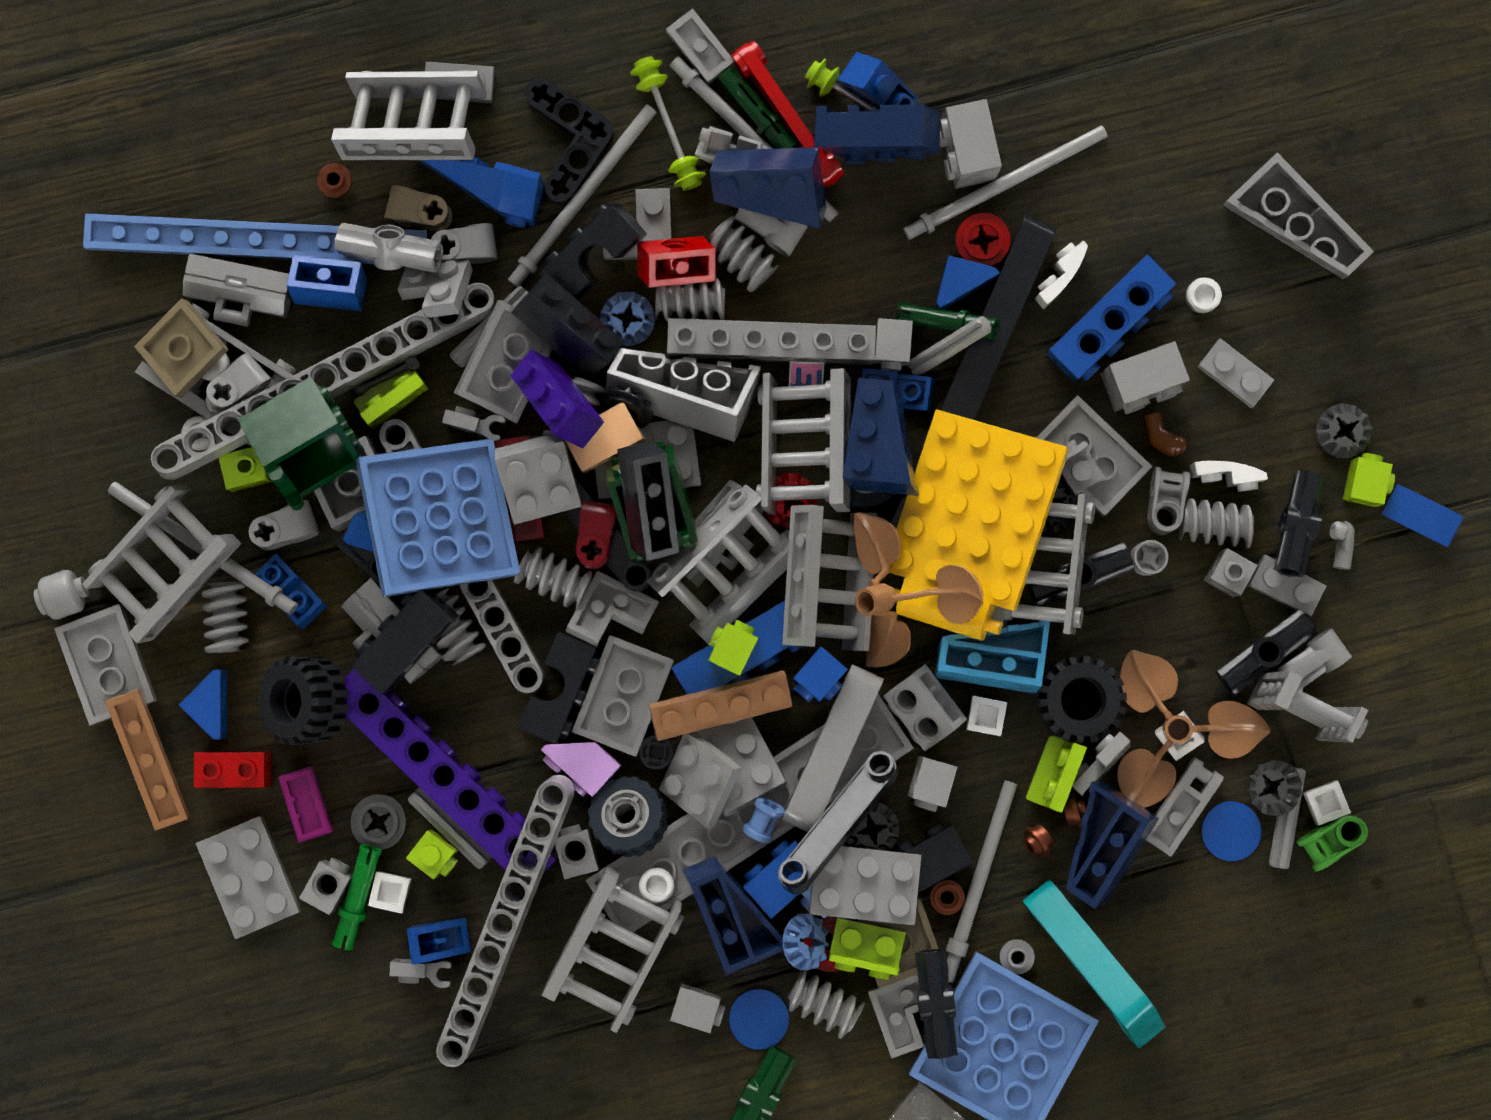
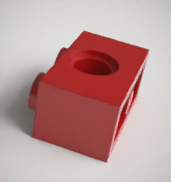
[637,236,716,287]
[194,752,272,788]

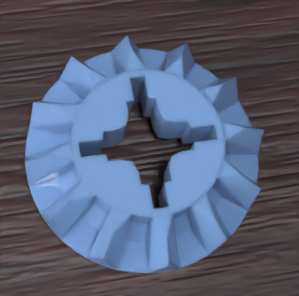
[600,291,655,346]
[783,914,831,970]

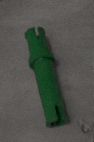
[718,66,799,149]
[896,302,1000,340]

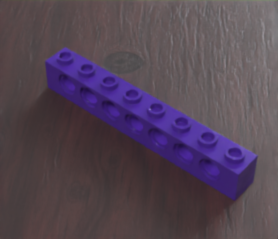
[345,669,558,886]

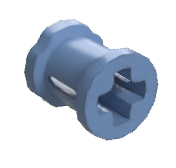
[742,797,785,843]

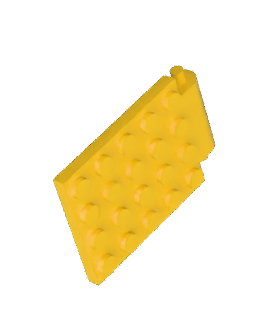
[888,409,1069,641]

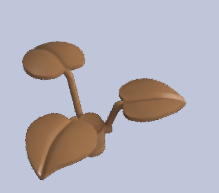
[854,512,983,667]
[1117,650,1270,808]

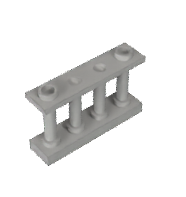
[331,70,487,160]
[135,303,297,447]
[756,368,851,515]
[647,484,789,644]
[82,485,242,643]
[992,494,1095,635]
[782,505,877,651]
[1246,671,1368,743]
[542,865,684,1033]

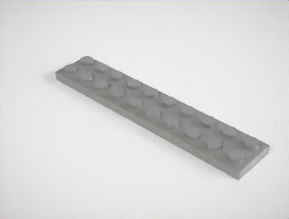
[585,694,914,932]

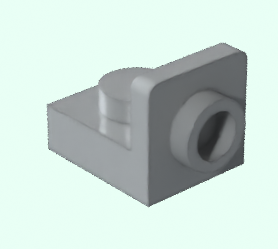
[1061,440,1105,496]

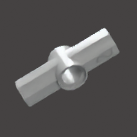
[335,223,443,273]

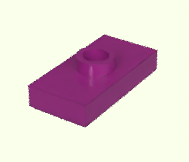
[278,766,334,843]

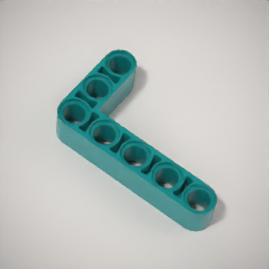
[1022,879,1166,1049]

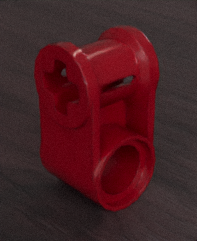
[576,500,617,569]

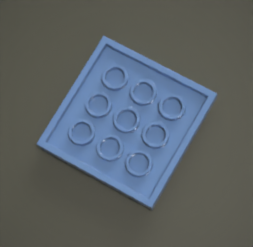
[356,439,520,597]
[908,951,1099,1120]

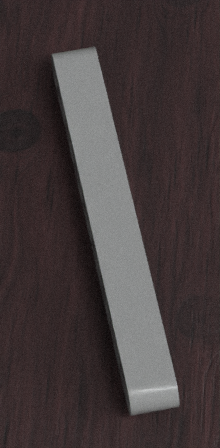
[379,419,545,693]
[436,775,575,1067]

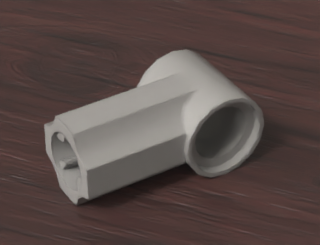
[735,208,808,257]
[1277,628,1352,688]

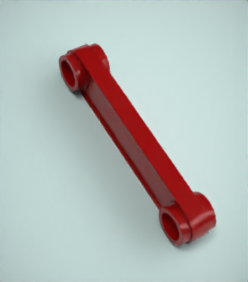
[730,40,844,188]

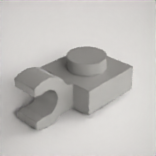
[442,406,507,441]
[389,958,452,988]

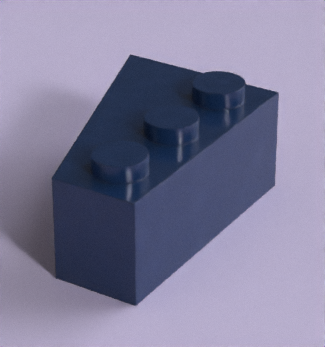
[843,378,919,496]

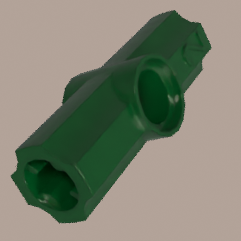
[730,1045,797,1120]

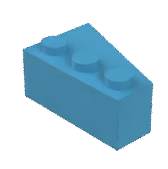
[934,620,1050,694]

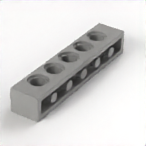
[667,318,876,366]

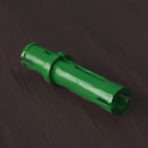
[331,844,382,950]

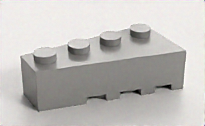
[1223,152,1374,279]
[606,348,761,442]

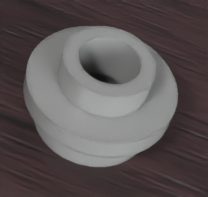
[999,939,1035,975]

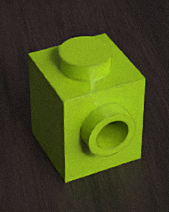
[219,447,272,492]
[1343,453,1395,507]
[708,620,759,676]
[406,829,459,880]

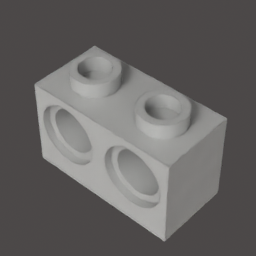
[883,664,967,751]
[908,756,957,812]

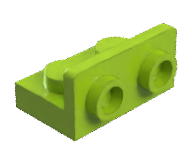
[354,370,429,429]
[1026,735,1087,813]
[828,917,906,980]

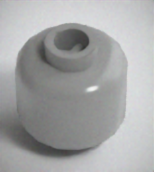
[34,570,89,620]

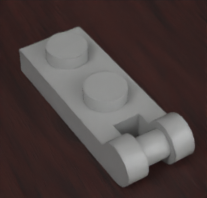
[1146,757,1224,857]

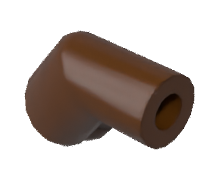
[1144,412,1187,456]

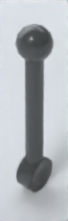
[354,357,420,396]

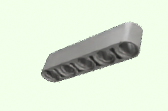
[781,664,884,832]

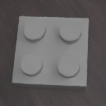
[659,731,742,828]

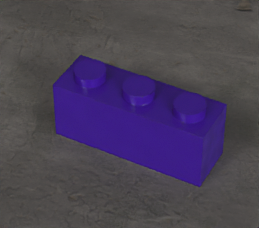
[510,349,604,448]

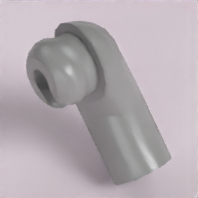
[1329,521,1355,570]

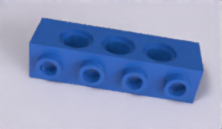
[1045,254,1176,383]

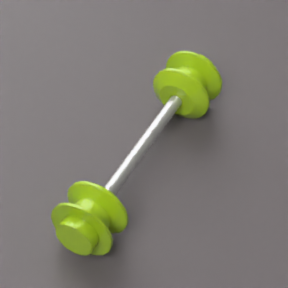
[630,56,706,191]
[805,59,878,111]

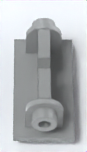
[694,126,768,164]

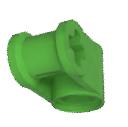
[1296,814,1368,872]

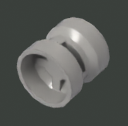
[1130,540,1168,576]

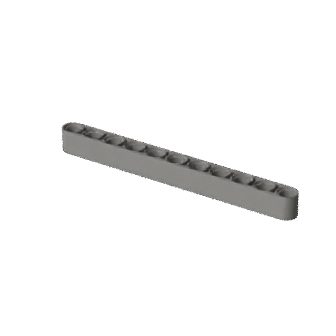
[151,283,494,480]

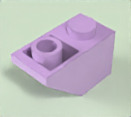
[541,742,622,797]

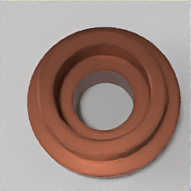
[317,163,352,198]
[1064,792,1087,827]
[1023,825,1054,858]
[930,880,965,915]

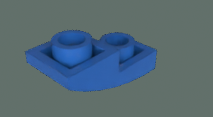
[861,368,935,413]
[1381,484,1464,548]
[255,553,327,630]

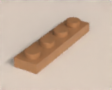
[649,671,792,741]
[105,688,190,831]

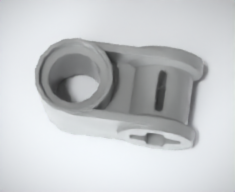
[431,223,498,264]
[205,353,272,416]
[1147,467,1190,535]
[249,500,320,551]

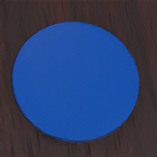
[1201,801,1261,861]
[729,989,789,1049]

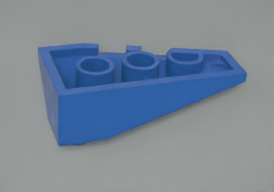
[417,157,545,228]

